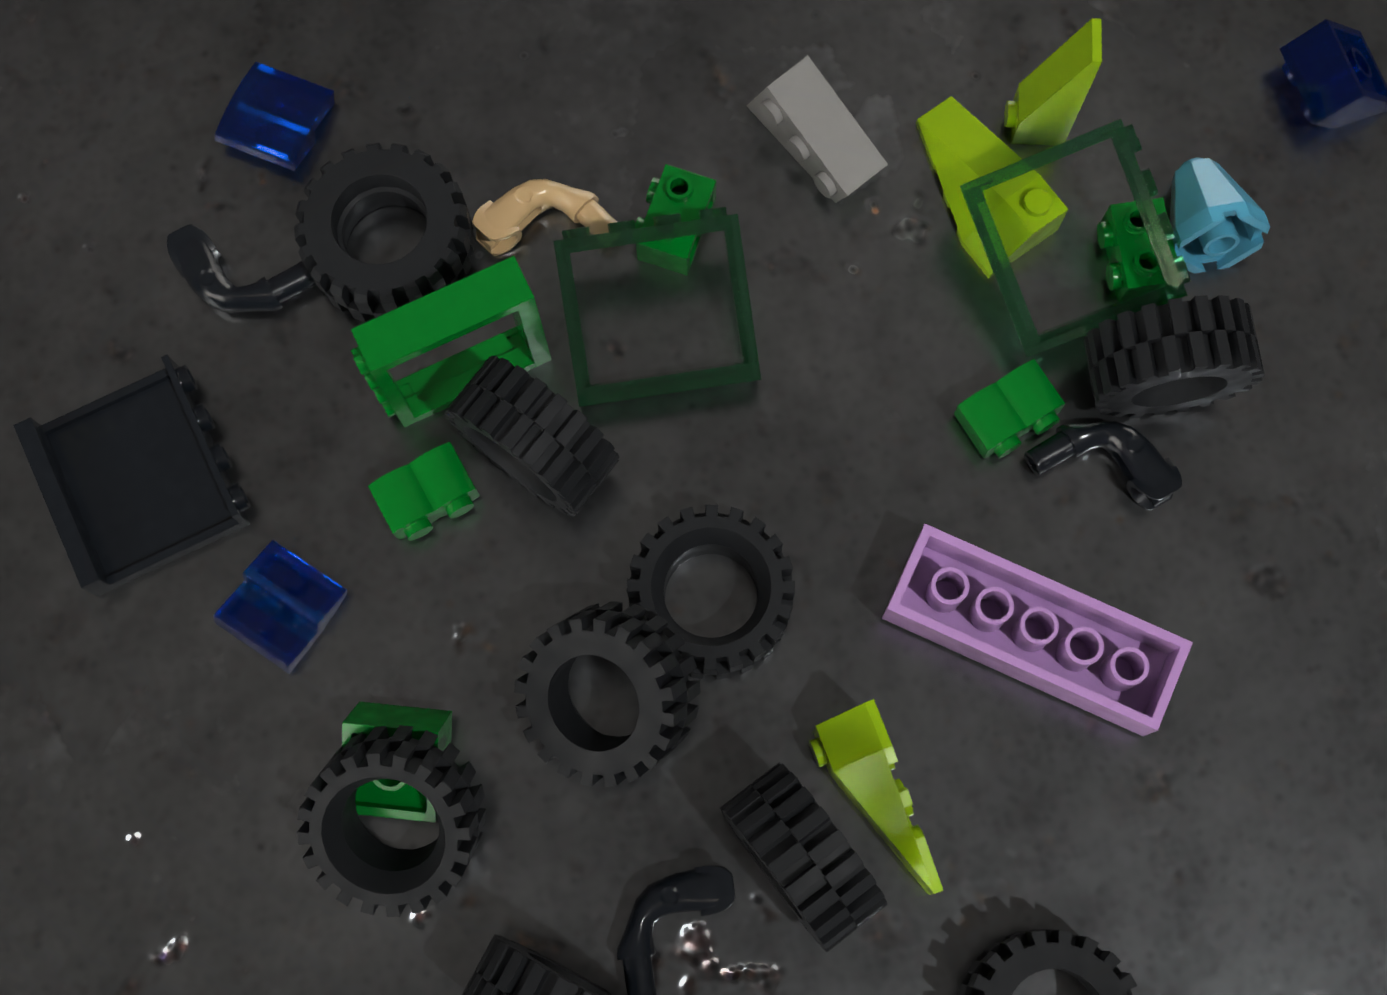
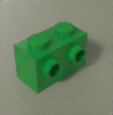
[631,164,716,276]
[1097,197,1182,304]

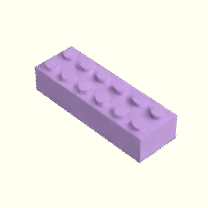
[881,524,1193,737]

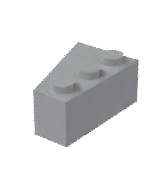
[747,55,888,203]

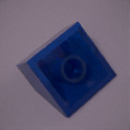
[1280,19,1387,129]

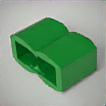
[954,359,1065,459]
[368,442,480,541]

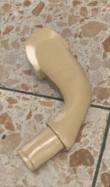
[472,179,623,256]

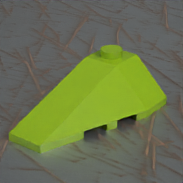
[1004,18,1102,146]
[916,96,1068,279]
[809,699,944,895]

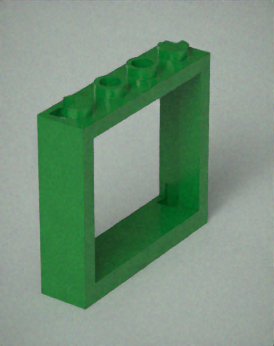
[351,256,552,428]

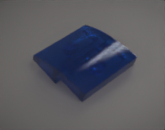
[215,62,335,171]
[213,540,347,674]

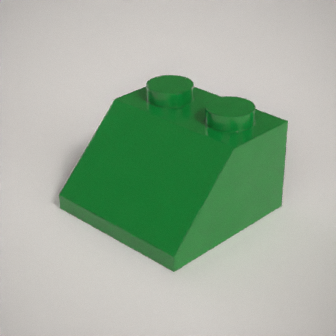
[342,701,452,823]

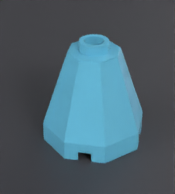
[1170,157,1270,274]

